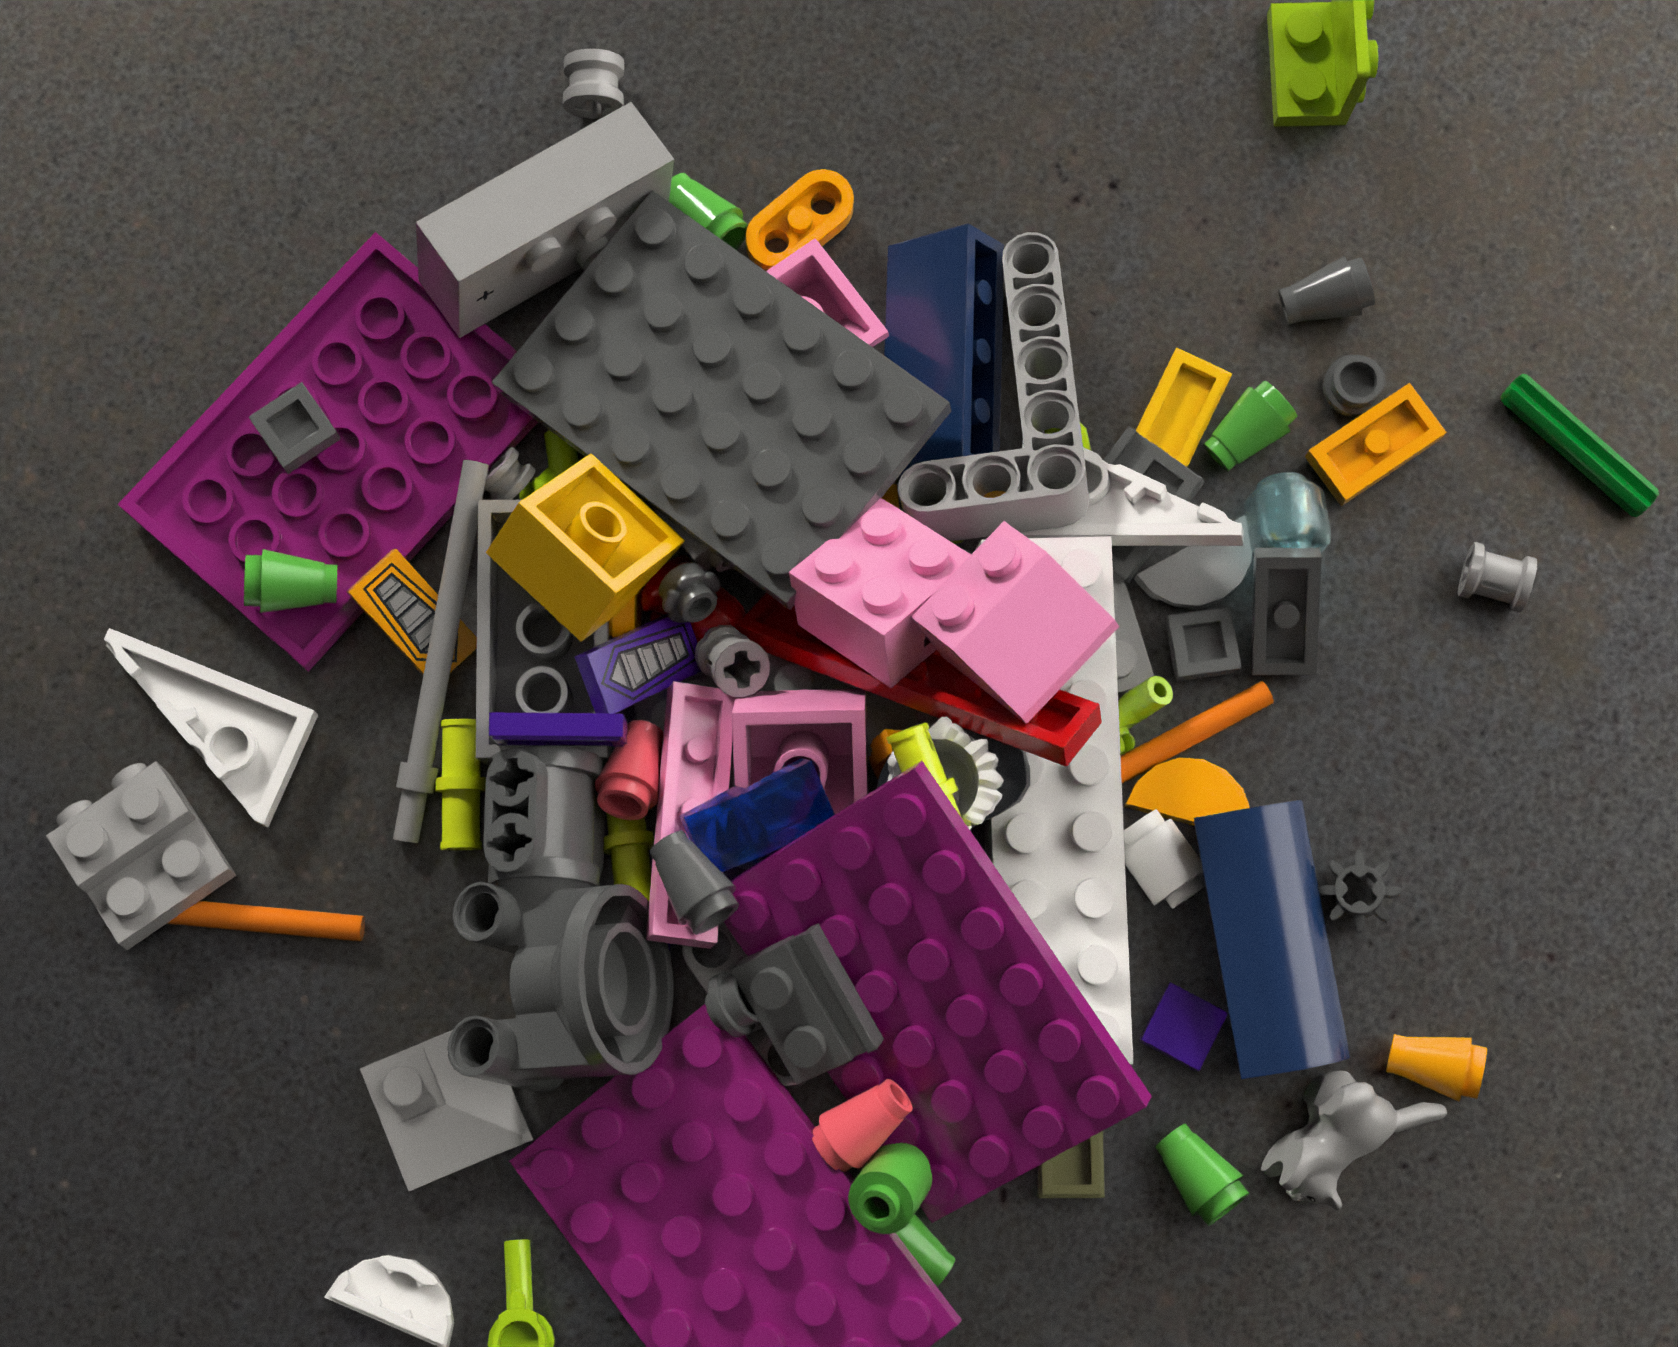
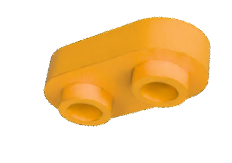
[746,169,854,271]

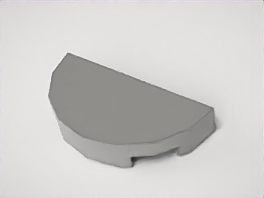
[1134,515,1253,611]

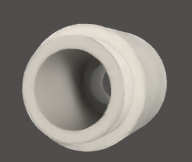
[1124,809,1204,909]

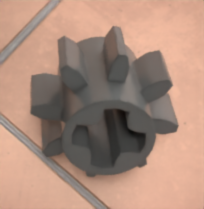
[1319,850,1401,933]

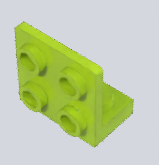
[1267,0,1378,126]

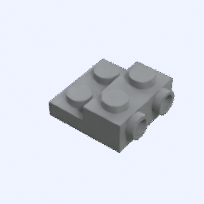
[46,761,237,950]

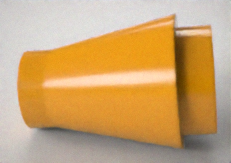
[1386,1034,1487,1102]

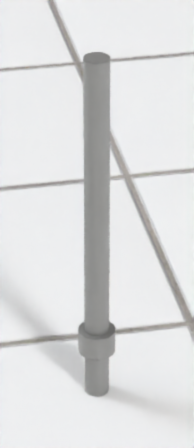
[393,460,489,843]

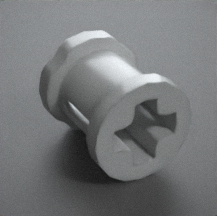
[1458,542,1537,613]
[695,625,770,697]

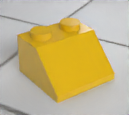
[486,453,685,642]

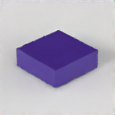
[1139,982,1228,1072]

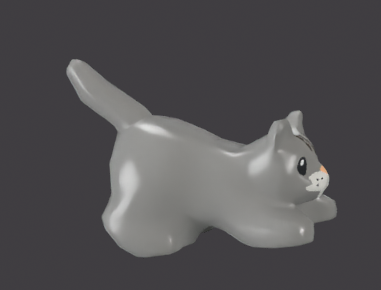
[1261,1070,1447,1210]

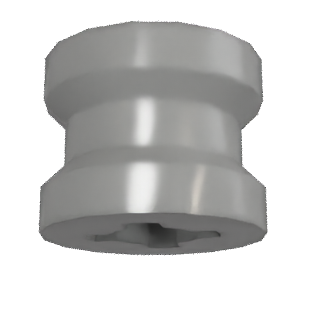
[563,49,625,119]

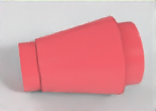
[595,720,663,820]
[812,1079,913,1172]

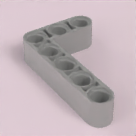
[898,232,1089,541]

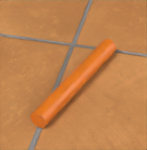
[1121,681,1274,784]
[167,901,365,942]

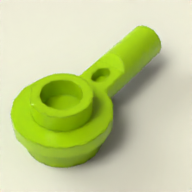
[487,1239,555,1347]

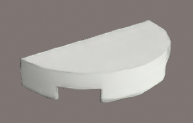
[324,1255,454,1347]

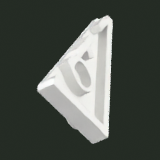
[1020,431,1244,546]
[104,628,318,828]

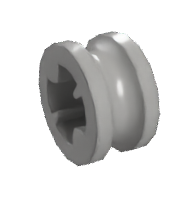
[484,447,535,500]

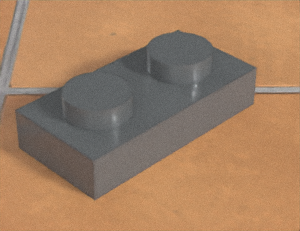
[1251,548,1322,675]

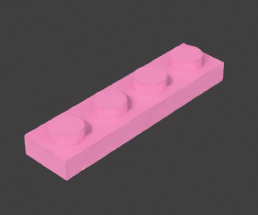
[646,681,735,949]

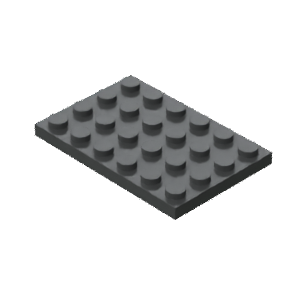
[492,191,951,610]

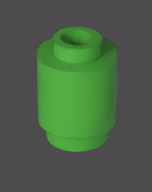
[848,1143,932,1234]

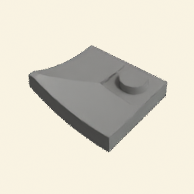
[360,1030,533,1191]

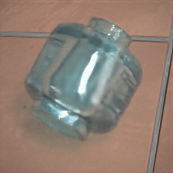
[1244,472,1331,555]

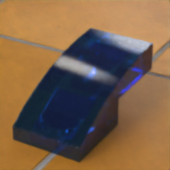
[679,758,835,872]

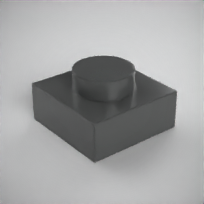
[249,382,341,474]
[1165,607,1242,682]

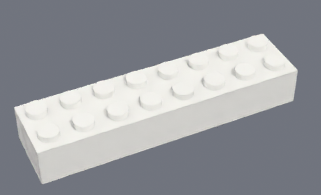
[974,536,1133,1064]

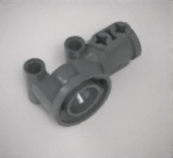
[447,746,673,1093]

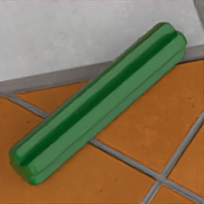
[1500,374,1659,517]

